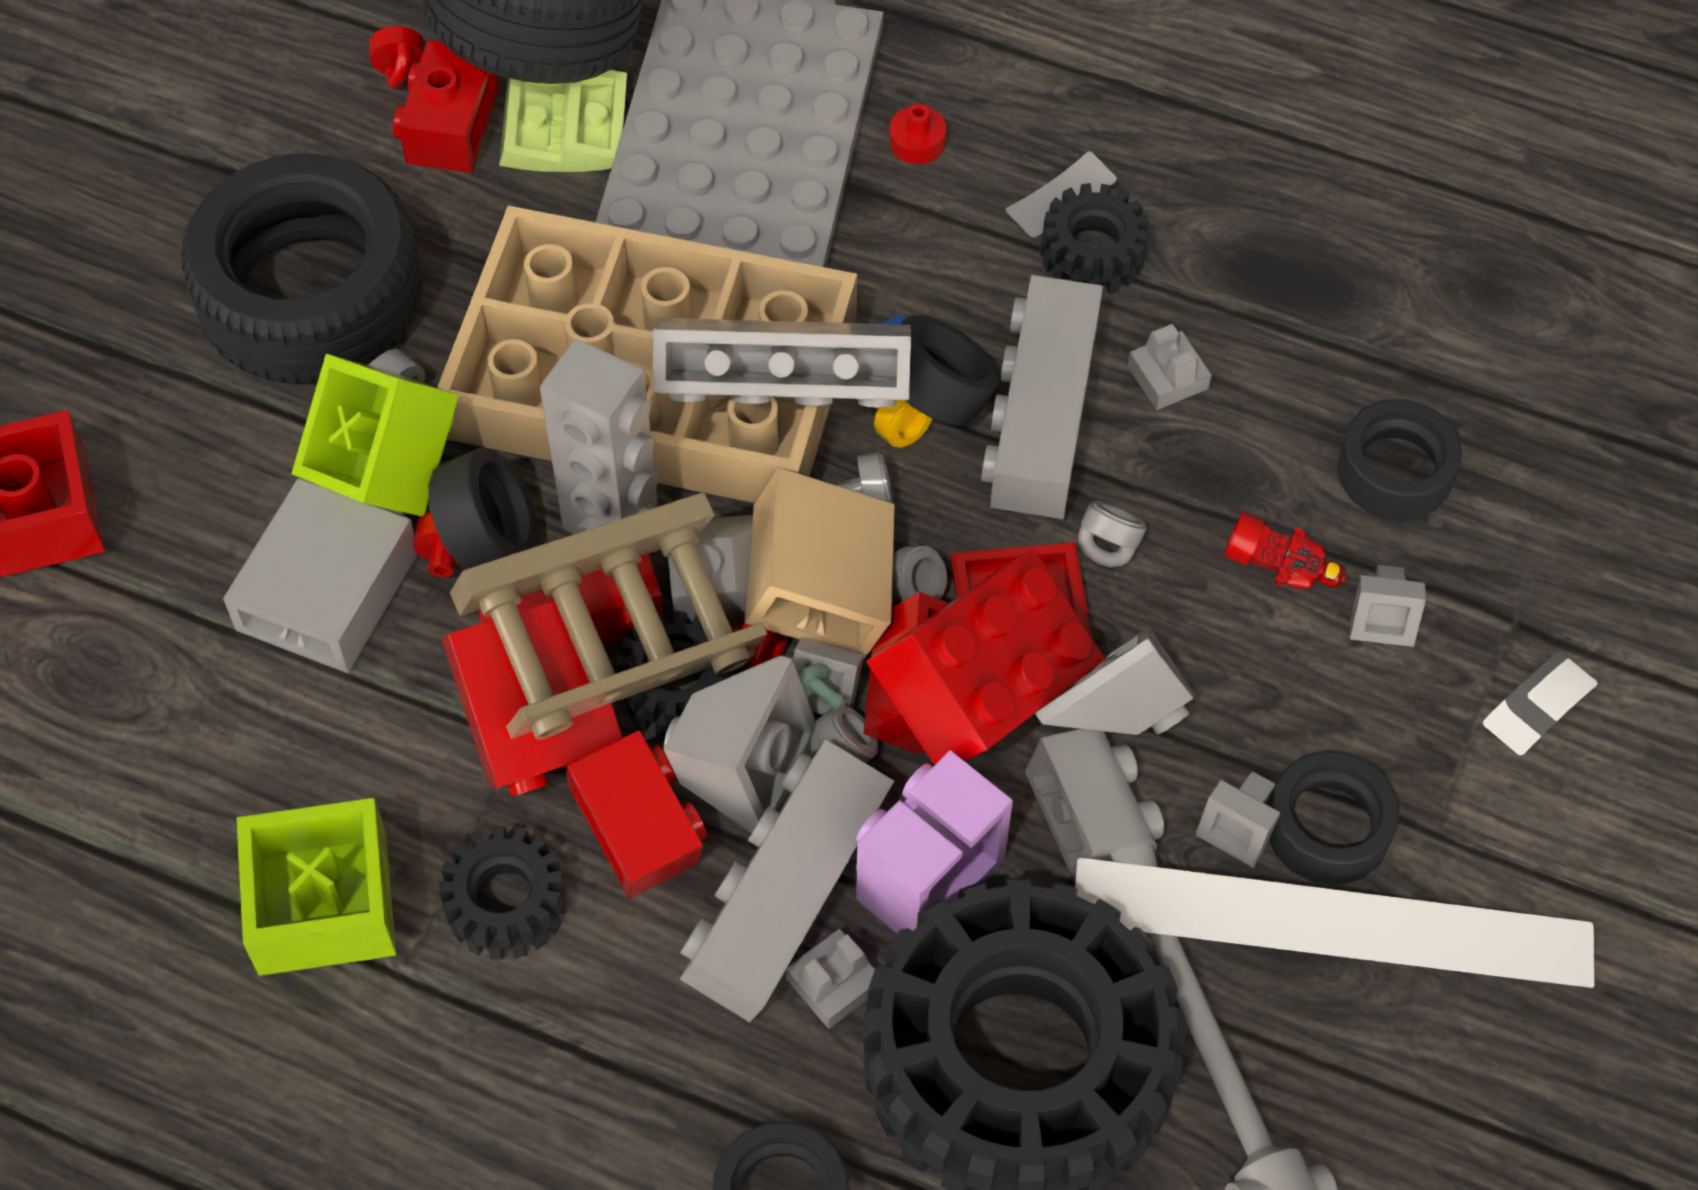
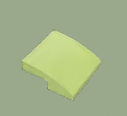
[499,69,627,172]

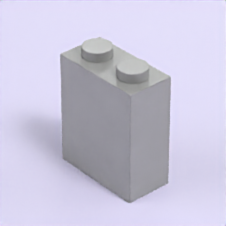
[223,478,418,673]

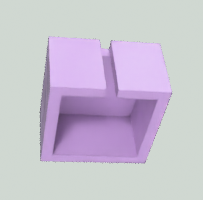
[856,750,1013,933]

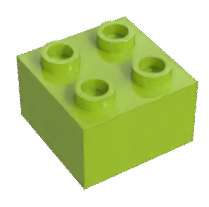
[291,354,459,517]
[236,798,396,976]

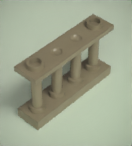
[450,492,767,740]

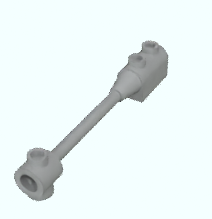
[1025,729,1337,1190]

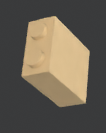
[745,467,895,658]

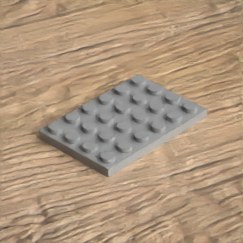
[595,0,883,268]

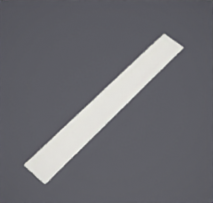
[1075,858,1594,988]

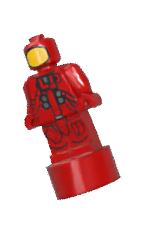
[1223,511,1347,589]

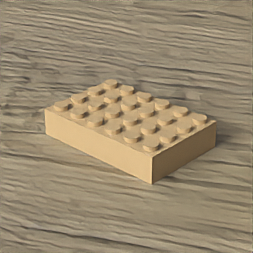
[438,205,857,503]

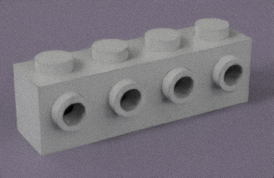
[981,275,1103,519]
[653,318,911,407]
[540,338,658,534]
[680,739,894,1022]

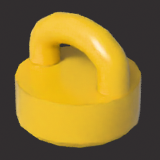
[874,400,932,448]

